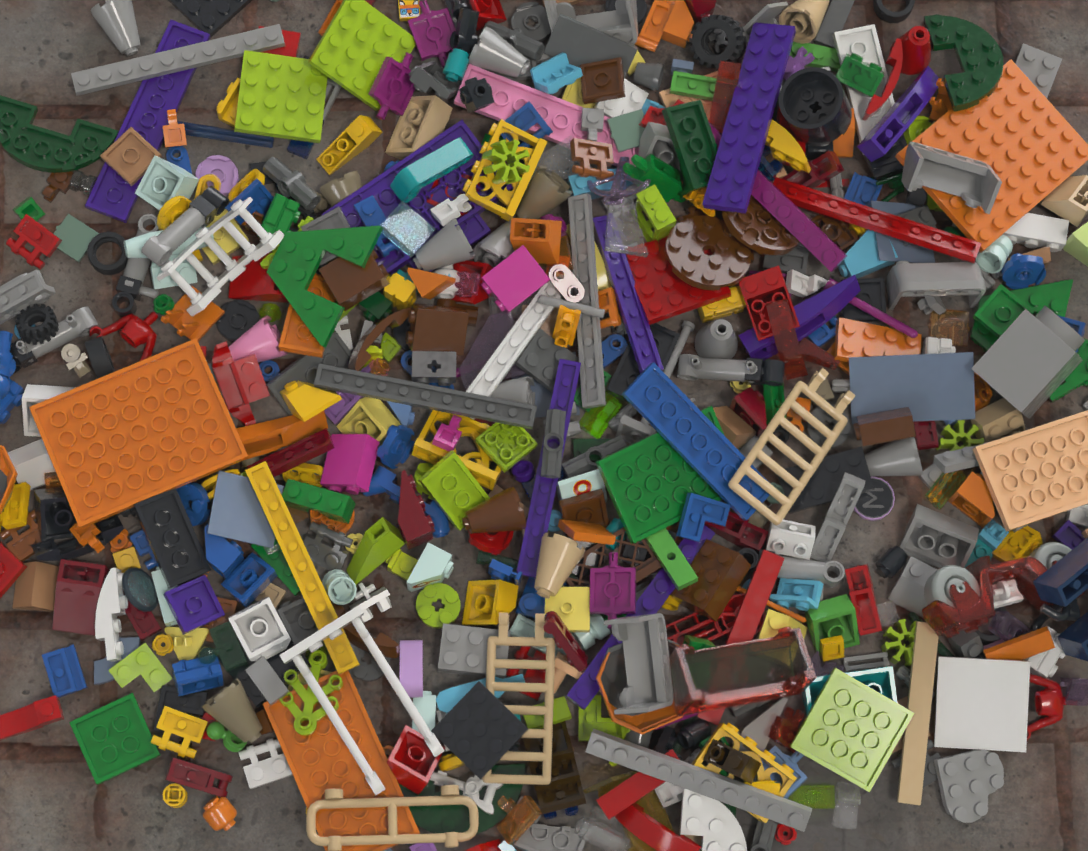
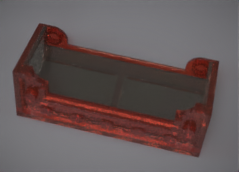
[669,627,817,717]

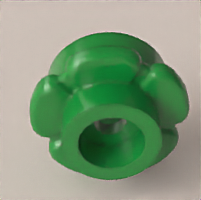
[153,294,175,315]

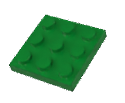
[69,693,161,785]

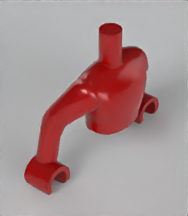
[89,312,159,361]
[1027,674,1078,740]

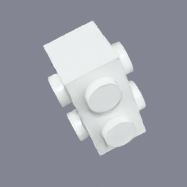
[766,520,816,560]

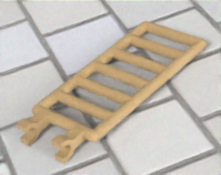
[728,368,856,525]
[482,613,555,785]

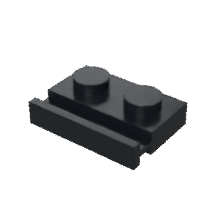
[864,136,907,180]

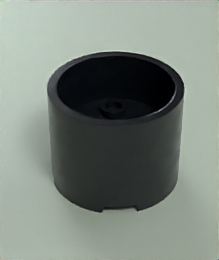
[779,67,852,147]

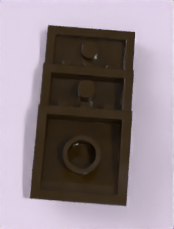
[523,721,586,814]

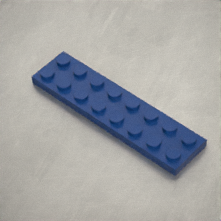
[622,362,770,521]

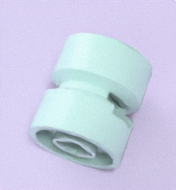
[976,234,1013,273]
[322,569,357,605]
[571,614,611,651]

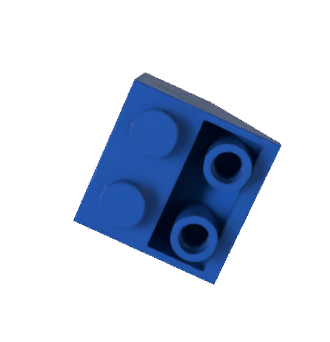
[204,524,245,579]

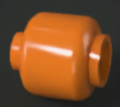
[203,796,237,831]

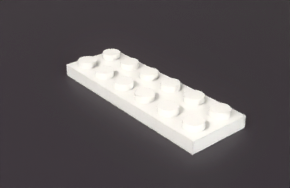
[833,24,903,155]

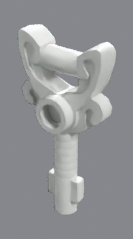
[430,770,503,815]

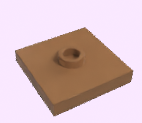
[100,127,162,187]

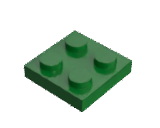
[973,284,1034,339]

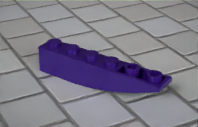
[857,66,942,162]
[738,275,861,361]

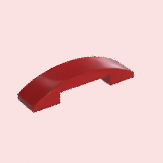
[862,38,903,121]
[615,802,701,851]

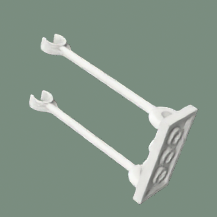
[279,605,444,795]

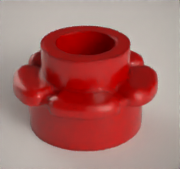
[774,823,797,845]

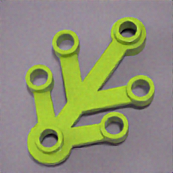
[280,650,343,736]

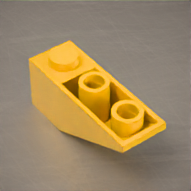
[316,115,382,175]

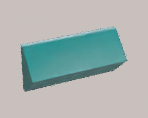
[802,666,898,714]

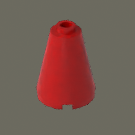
[889,26,931,75]

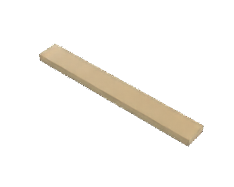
[897,621,940,806]

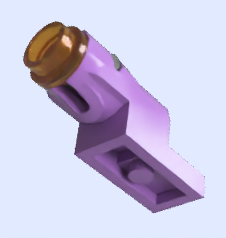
[324,358,390,425]

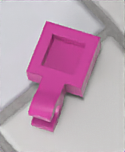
[432,415,462,452]

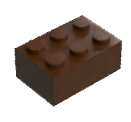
[671,539,751,622]

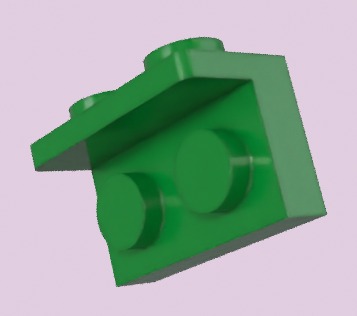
[836,52,884,97]

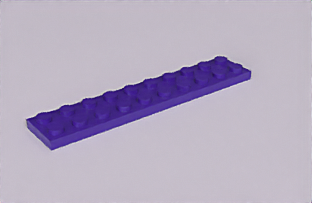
[85,20,211,223]
[703,22,796,213]

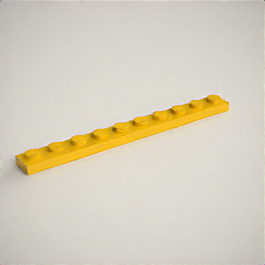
[245,461,360,675]

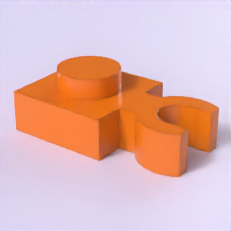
[786,397,811,434]

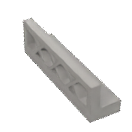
[0,270,56,325]

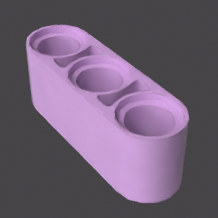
[400,640,423,698]

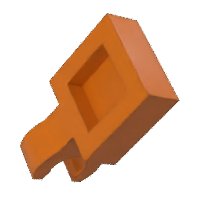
[162,109,187,148]
[69,523,105,553]

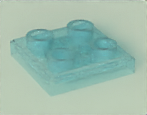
[380,200,435,257]

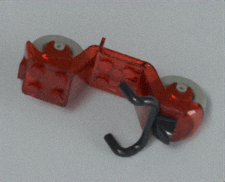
[922,542,1087,638]

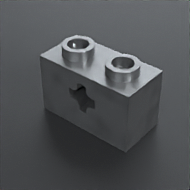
[412,351,456,386]

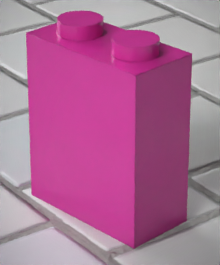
[481,245,550,313]
[320,434,380,495]

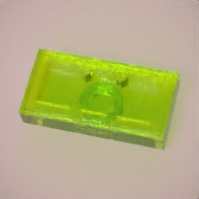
[789,785,835,809]

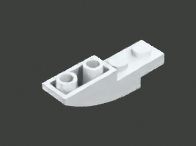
[95,568,128,662]

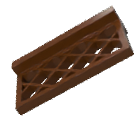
[566,527,662,587]

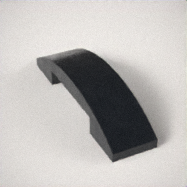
[31,515,124,561]

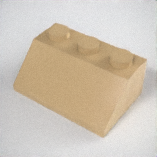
[385,95,453,160]

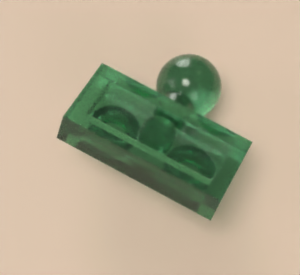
[198,621,248,672]

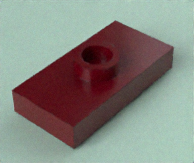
[913,421,939,450]

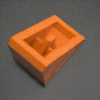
[407,267,456,300]

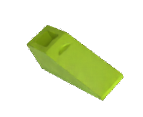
[346,517,406,585]

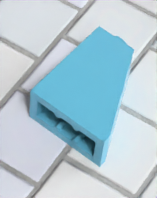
[839,229,898,279]

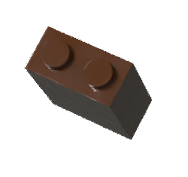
[319,249,390,311]
[406,304,469,356]
[854,407,916,446]

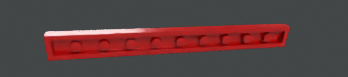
[773,177,982,263]

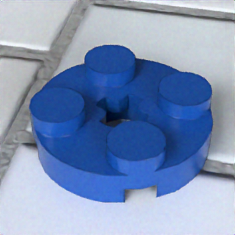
[1001,253,1046,290]
[377,425,415,469]
[176,483,210,526]

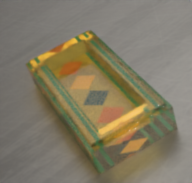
[925,470,967,510]

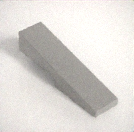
[810,472,865,562]

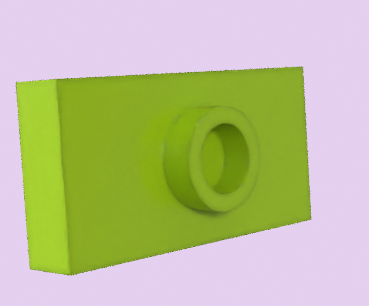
[523,696,572,729]

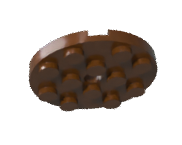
[722,195,799,255]
[664,216,751,291]

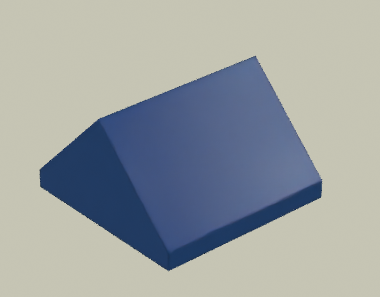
[221,552,277,608]

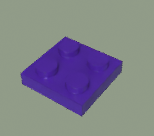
[163,575,225,635]

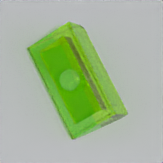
[579,391,623,439]

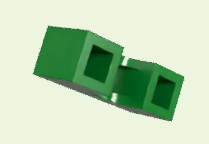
[282,479,356,524]

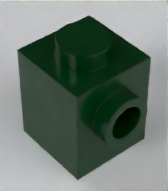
[358,291,393,322]

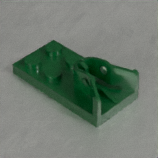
[662,100,718,196]

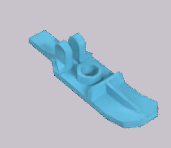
[436,674,525,713]

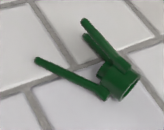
[869,170,904,202]

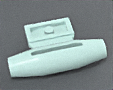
[124,227,214,289]

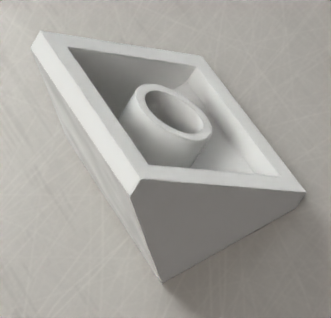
[8,439,59,491]

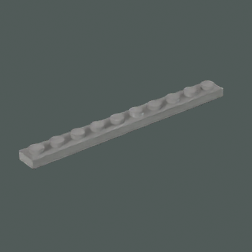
[71,24,285,96]
[568,193,606,409]
[585,729,812,832]

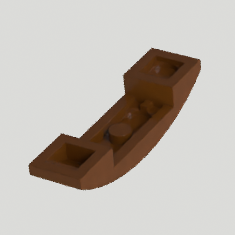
[348,307,413,371]
[330,599,400,658]

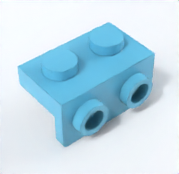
[530,52,583,94]
[769,578,824,611]

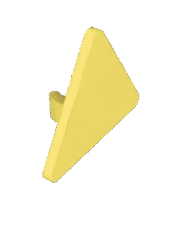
[165,627,209,661]

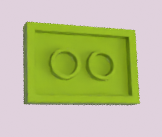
[418,450,490,531]

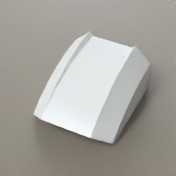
[228,596,291,661]

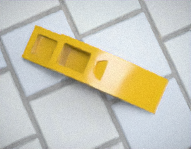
[765,120,811,173]

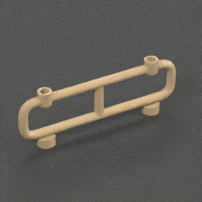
[306,785,479,851]

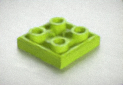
[475,422,538,473]

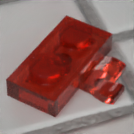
[768,707,804,753]

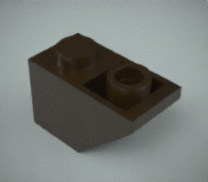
[703,739,762,784]

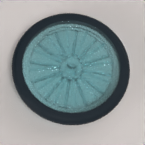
[122,568,158,612]

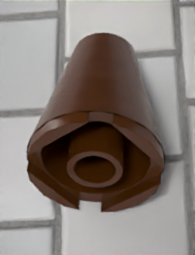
[462,487,526,534]

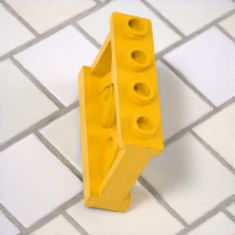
[462,119,548,222]
[412,410,502,491]
[691,722,797,823]

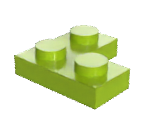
[108,643,173,692]
[578,695,622,741]

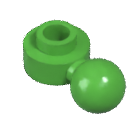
[206,721,247,752]

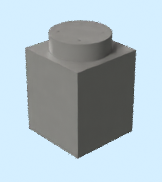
[971,306,1085,419]

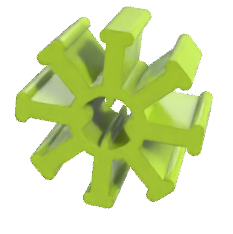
[482,139,530,185]
[936,420,984,451]
[881,619,917,667]

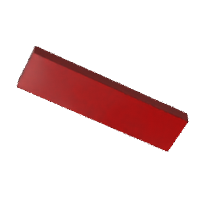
[596,749,680,820]

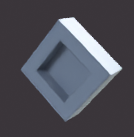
[670,59,694,75]

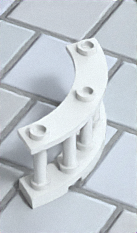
[156,197,284,316]

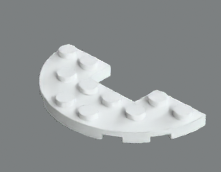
[679,788,747,851]

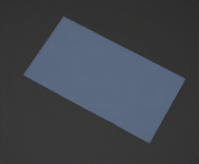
[849,352,975,424]

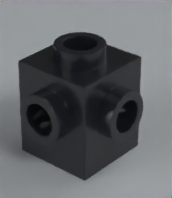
[459,77,494,113]

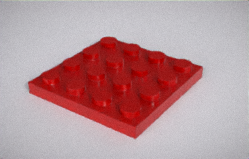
[624,236,731,325]

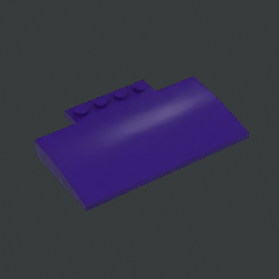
[322,120,513,278]

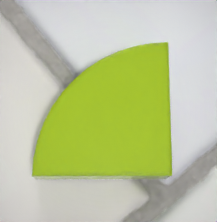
[381,332,401,363]

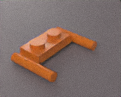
[634,0,676,53]

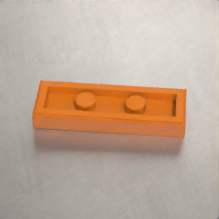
[983,626,1055,661]

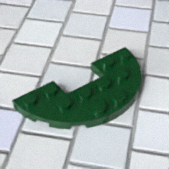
[923,14,1003,112]
[0,95,119,173]
[397,764,525,835]

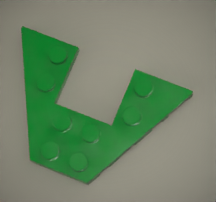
[267,226,383,348]
[970,279,1073,352]

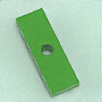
[645,528,698,591]

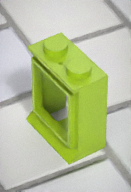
[630,184,677,242]

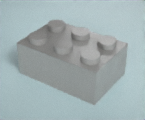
[438,624,511,679]

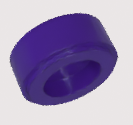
[512,460,535,482]

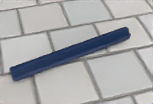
[177,121,274,148]

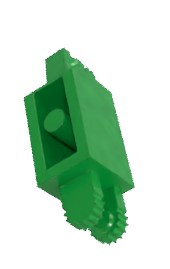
[622,154,685,203]

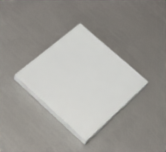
[934,656,1030,752]

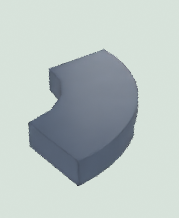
[94,637,141,685]

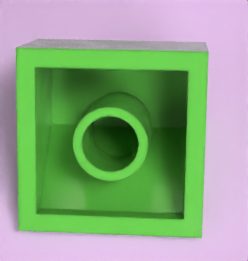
[805,594,860,656]

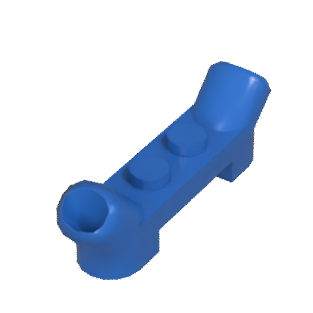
[362,466,450,538]

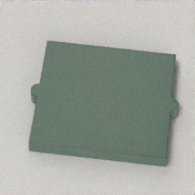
[607,109,645,153]
[53,214,99,263]

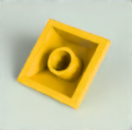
[280,380,342,422]
[462,580,518,626]

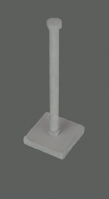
[615,321,695,444]

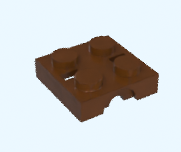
[811,214,859,251]

